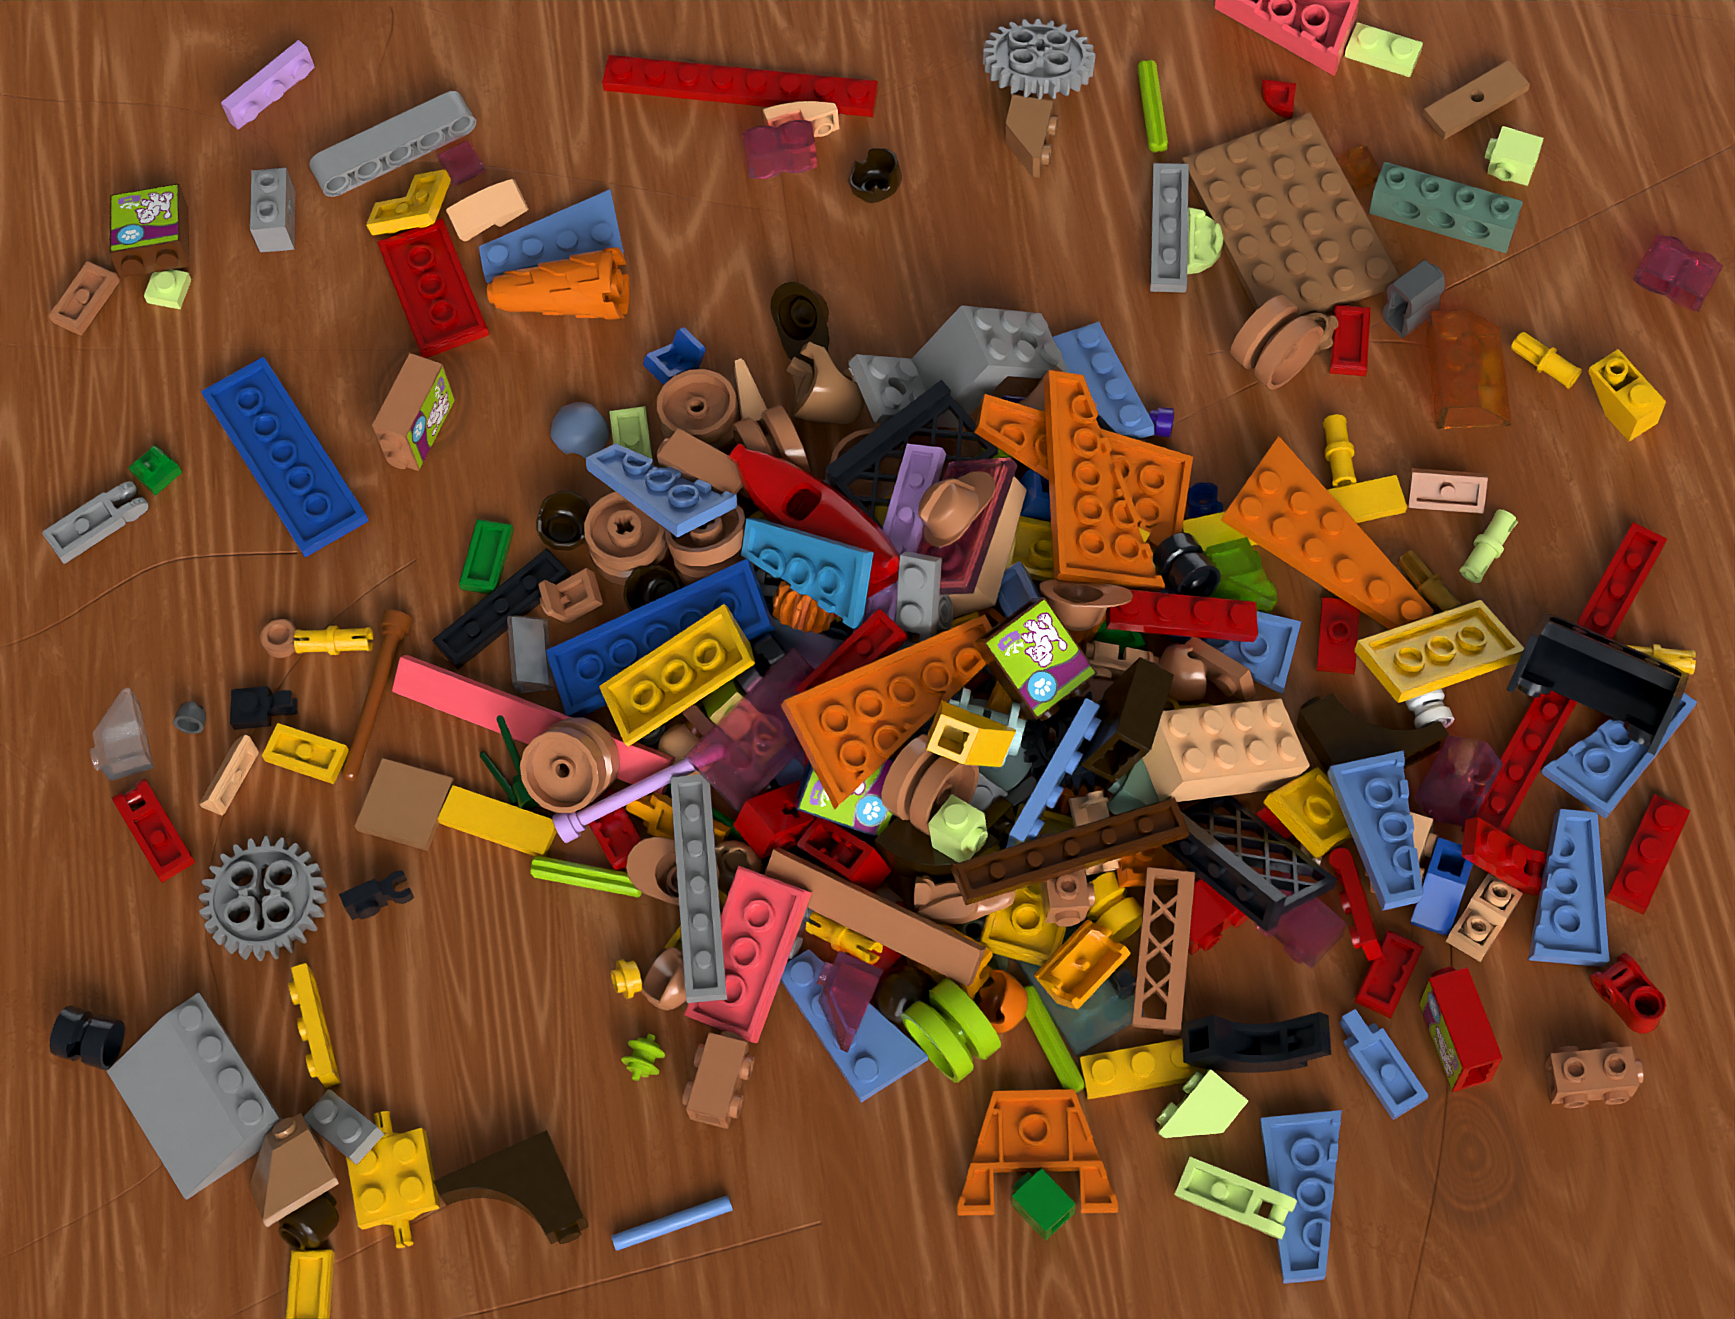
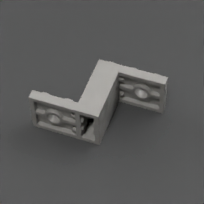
[849,305,1069,428]

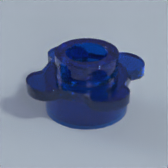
[1186,482,1224,519]

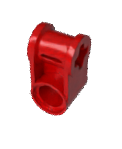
[1590,953,1666,1034]

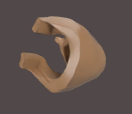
[786,342,865,424]

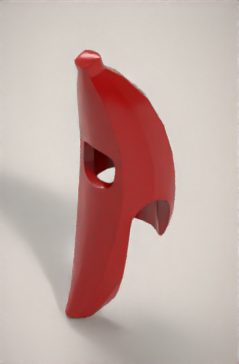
[728,443,900,580]

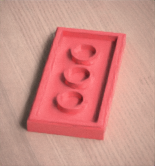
[684,866,812,1043]

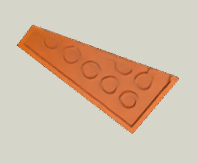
[1043,370,1166,593]
[1221,436,1434,630]
[781,615,992,809]

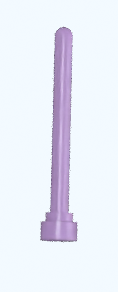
[552,743,725,843]

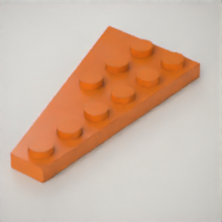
[974,394,1193,549]

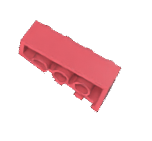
[1215,0,1359,76]

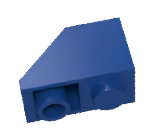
[1410,837,1473,937]

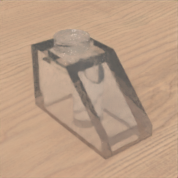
[90,687,154,781]

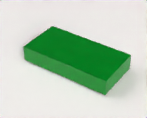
[459,519,514,594]

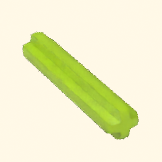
[1138,60,1168,153]
[530,856,642,897]
[1024,985,1085,1093]

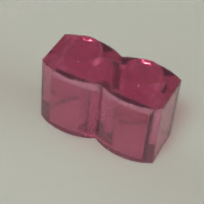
[742,120,818,179]
[1633,234,1723,312]

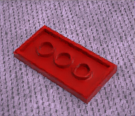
[377,218,489,358]

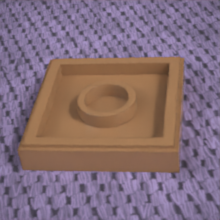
[355,758,455,851]

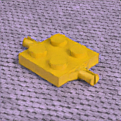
[346,1111,440,1248]

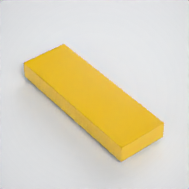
[437,785,557,857]

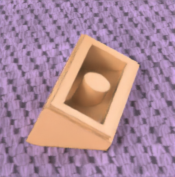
[199,735,259,816]

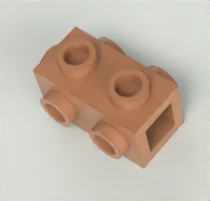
[1039,833,1095,927]
[682,1031,755,1129]
[1544,1042,1644,1108]

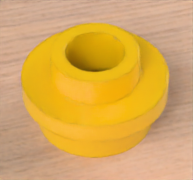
[611,959,642,999]

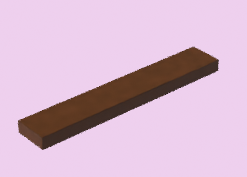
[951,797,1190,905]

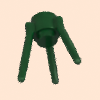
[480,715,540,810]

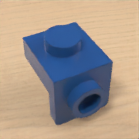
[643,327,705,385]

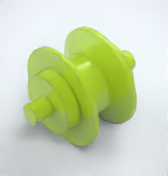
[621,1034,666,1081]

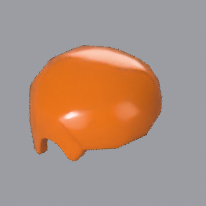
[978,970,1028,1035]

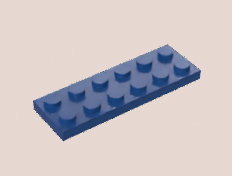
[201,356,369,558]
[546,559,775,718]

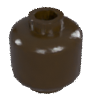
[278,1191,339,1250]

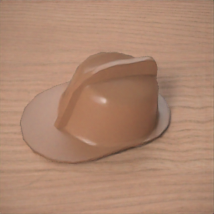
[918,471,996,547]
[1039,580,1133,631]
[626,837,720,906]

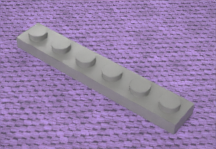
[670,774,727,1003]

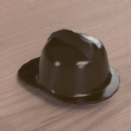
[770,282,830,366]

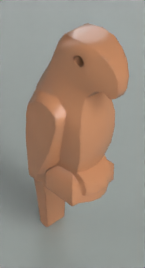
[914,875,1016,924]

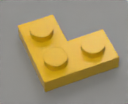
[366,169,451,235]

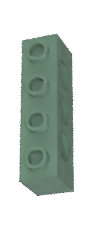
[1369,162,1523,253]

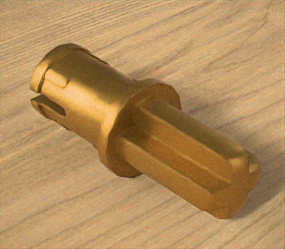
[1397,550,1461,614]

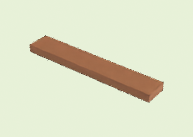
[764,847,986,986]

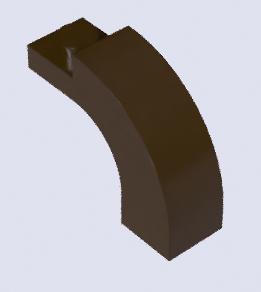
[875,796,1015,883]

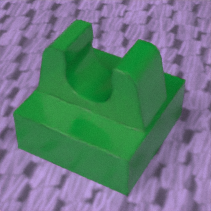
[128,444,182,496]

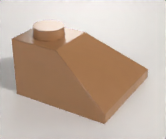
[249,1113,339,1227]

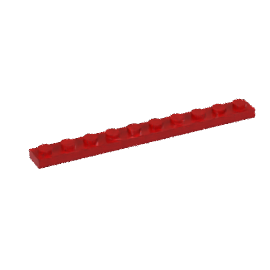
[1461,522,1667,833]

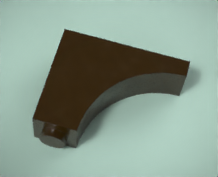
[1296,693,1449,773]
[434,1130,589,1244]

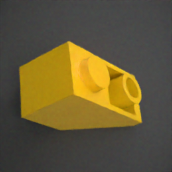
[1588,349,1666,442]
[926,701,1016,767]

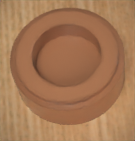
[260,619,300,658]

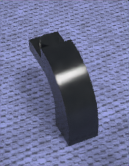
[1182,1012,1332,1073]

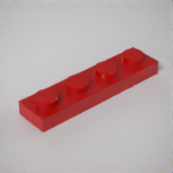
[1106,590,1258,643]

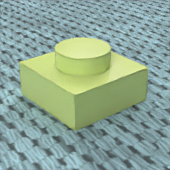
[144,269,191,309]

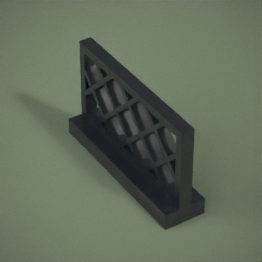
[825,380,998,529]
[1161,795,1337,932]

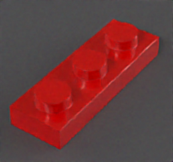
[795,608,908,694]
[1607,794,1691,915]

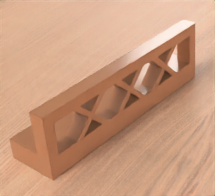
[1132,867,1195,1036]

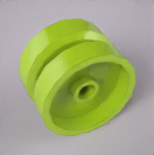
[901,978,1001,1083]

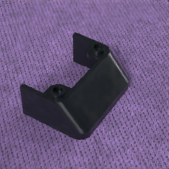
[1506,614,1689,755]

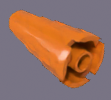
[487,247,630,320]

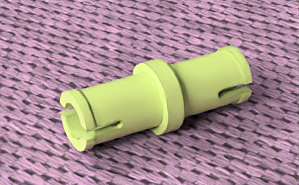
[1459,509,1518,583]

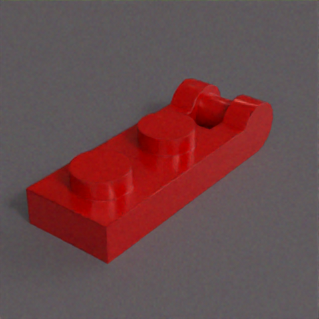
[112,778,196,883]
[1461,817,1547,895]
[1329,847,1384,961]

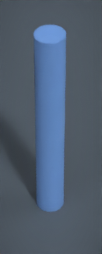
[611,1195,733,1251]

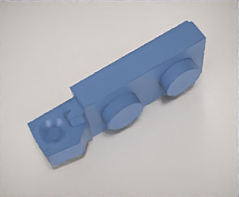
[1339,1009,1428,1120]

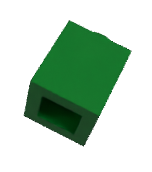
[1011,1168,1076,1241]

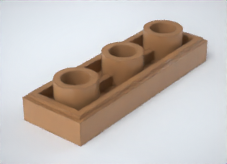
[1423,60,1530,140]

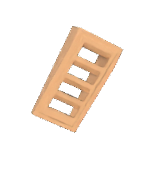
[734,358,767,434]

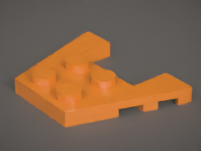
[957,1089,1118,1216]

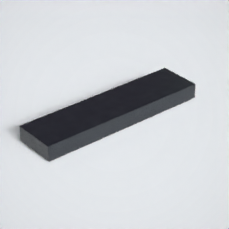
[432,548,571,670]

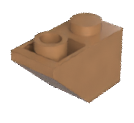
[1005,94,1059,178]

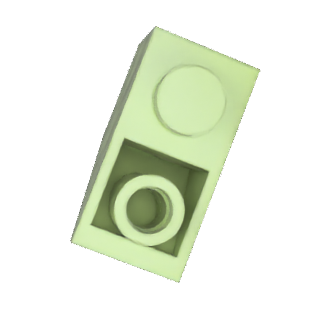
[1156,1069,1249,1138]

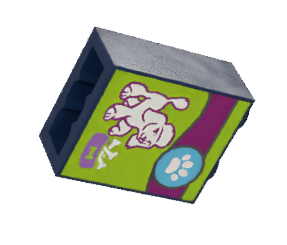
[793,756,897,837]

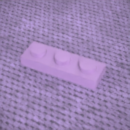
[221,40,315,130]

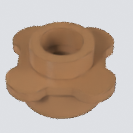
[1308,313,1339,350]

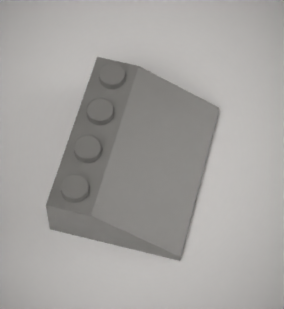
[107,993,283,1200]

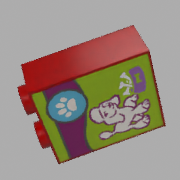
[1419,966,1503,1092]

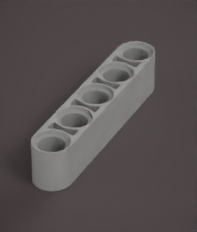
[309,91,476,197]

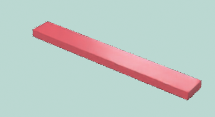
[392,655,675,794]

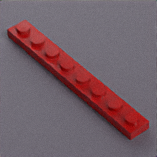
[602,55,878,117]

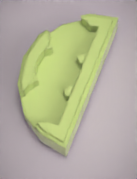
[1187,207,1223,274]

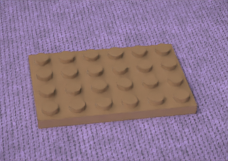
[1181,113,1400,317]

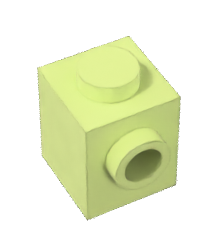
[1484,126,1544,186]
[928,794,988,863]

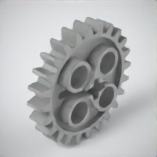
[982,19,1096,99]
[199,836,328,961]

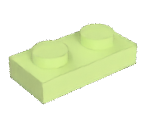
[1344,22,1423,77]

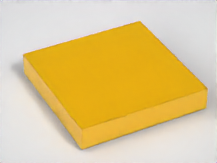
[1263,767,1352,859]

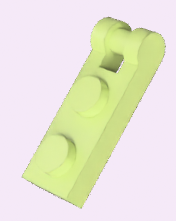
[1174,1157,1297,1240]

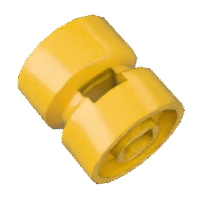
[1086,871,1143,943]

